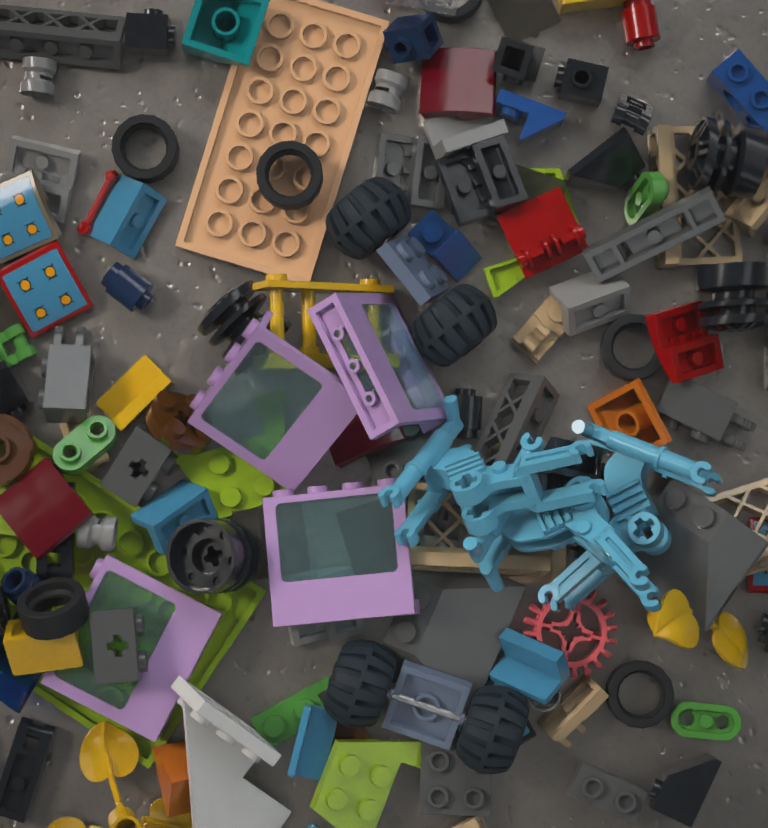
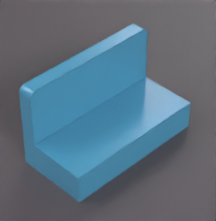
[89,175,167,260]
[131,479,218,555]
[489,627,571,704]
[287,703,337,781]

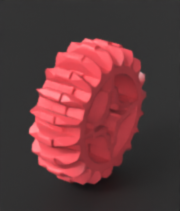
[522,590,618,679]

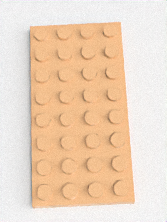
[175,0,390,281]

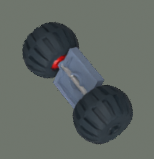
[325,176,497,367]
[323,639,530,774]

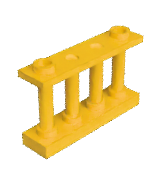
[252,274,396,372]

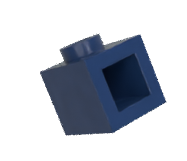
[383,12,444,64]

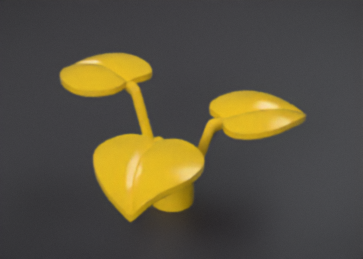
[647,589,748,670]
[47,721,192,828]

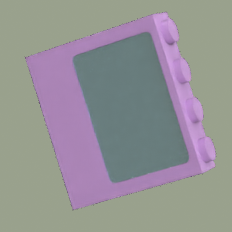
[307,293,446,440]
[187,310,374,491]
[262,478,420,627]
[40,554,224,742]

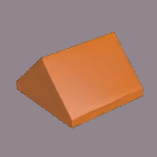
[586,378,673,455]
[152,739,191,818]

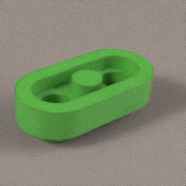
[624,171,669,225]
[53,415,117,476]
[669,701,741,741]

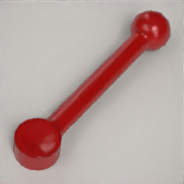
[77,169,119,236]

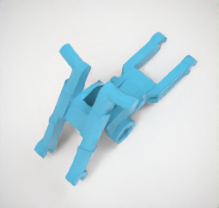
[378,395,608,547]
[538,420,723,613]
[463,432,662,612]

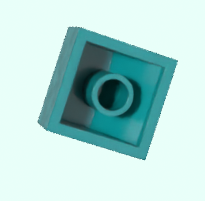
[181,0,270,67]

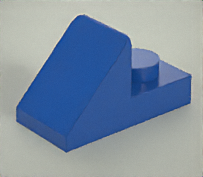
[495,89,566,145]
[408,209,482,283]

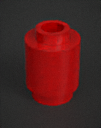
[621,0,661,51]

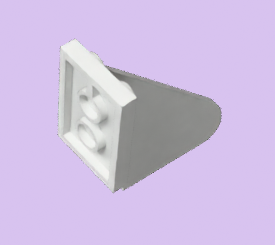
[170,675,292,828]

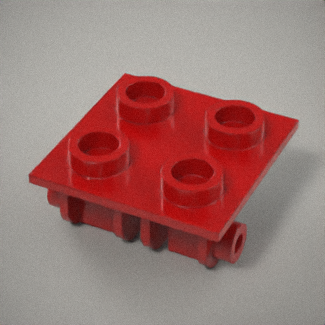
[496,186,588,279]

